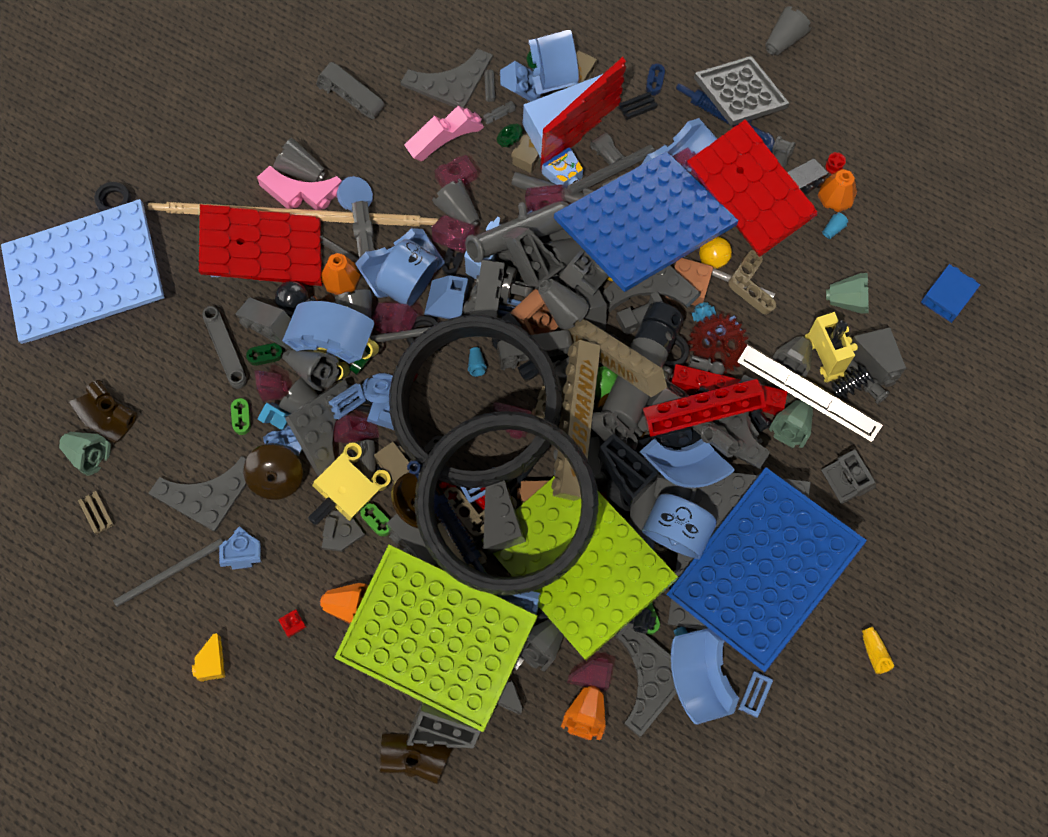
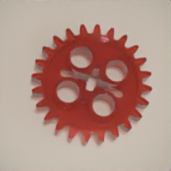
[688,314,749,374]

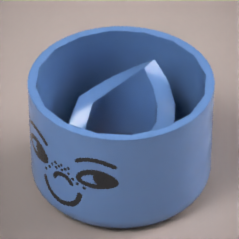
[376,239,439,308]
[642,494,716,559]

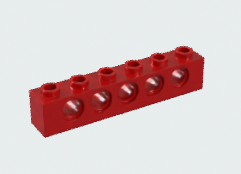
[671,364,788,415]
[643,379,766,437]

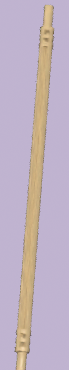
[148,202,438,227]

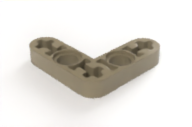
[728,250,776,315]
[444,487,517,537]

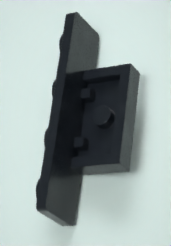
[634,427,701,457]

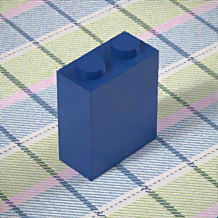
[921,264,980,323]

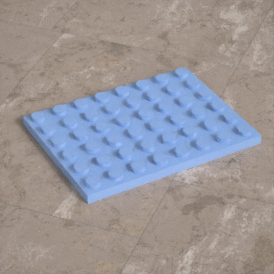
[1,199,164,344]

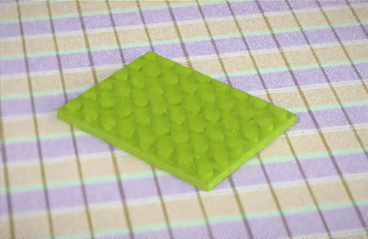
[481,476,678,660]
[334,545,538,732]

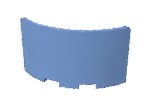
[529,30,579,95]
[641,118,717,179]
[355,228,444,298]
[282,301,374,363]
[639,438,734,488]
[671,628,739,724]

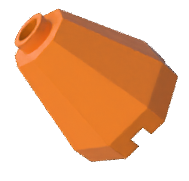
[818,169,857,212]
[321,253,361,295]
[320,583,368,624]
[561,686,605,740]

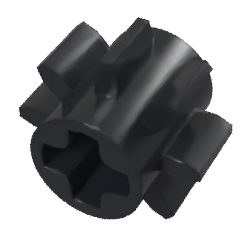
[629,608,656,633]

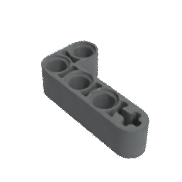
[317,62,385,119]
[497,330,573,371]

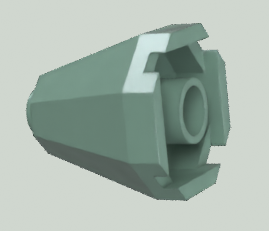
[826,273,869,313]
[769,400,813,448]
[59,432,111,476]

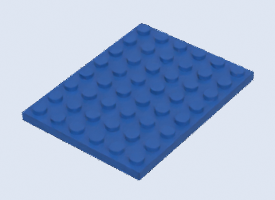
[554,151,738,292]
[666,468,867,672]

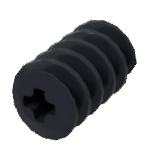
[831,364,875,399]

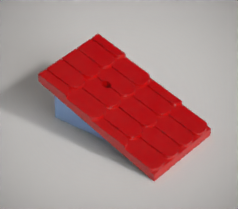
[523,57,626,170]
[687,120,818,257]
[199,204,322,286]

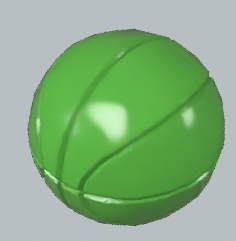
[595,367,617,399]

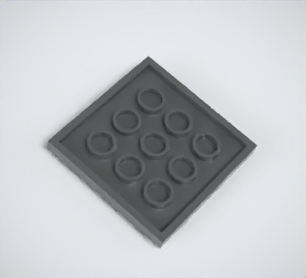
[694,56,789,126]

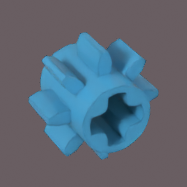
[692,302,716,325]

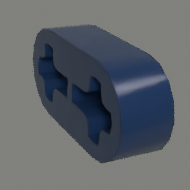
[646,64,665,95]

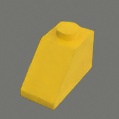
[192,634,225,682]

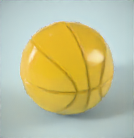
[699,237,732,269]

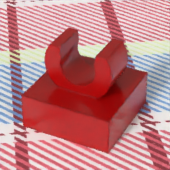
[278,609,306,638]

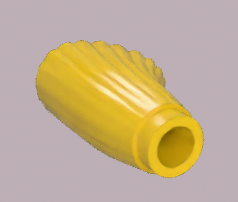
[862,627,894,674]

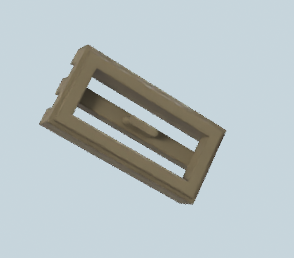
[78,491,114,535]

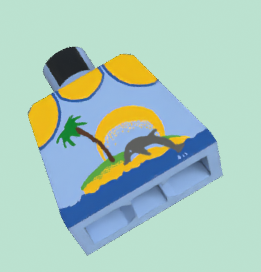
[542,147,583,188]

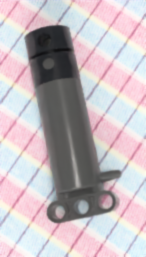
[591,302,683,450]

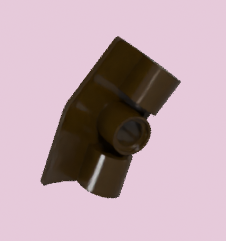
[69,380,137,443]
[380,734,453,785]

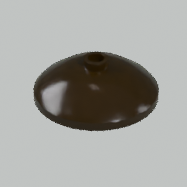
[243,443,303,500]
[391,473,444,528]

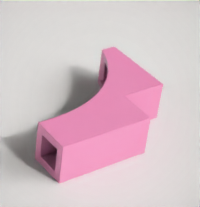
[405,106,484,161]
[257,166,342,210]

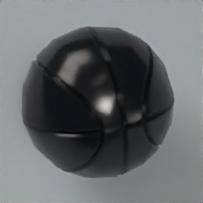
[275,281,309,312]

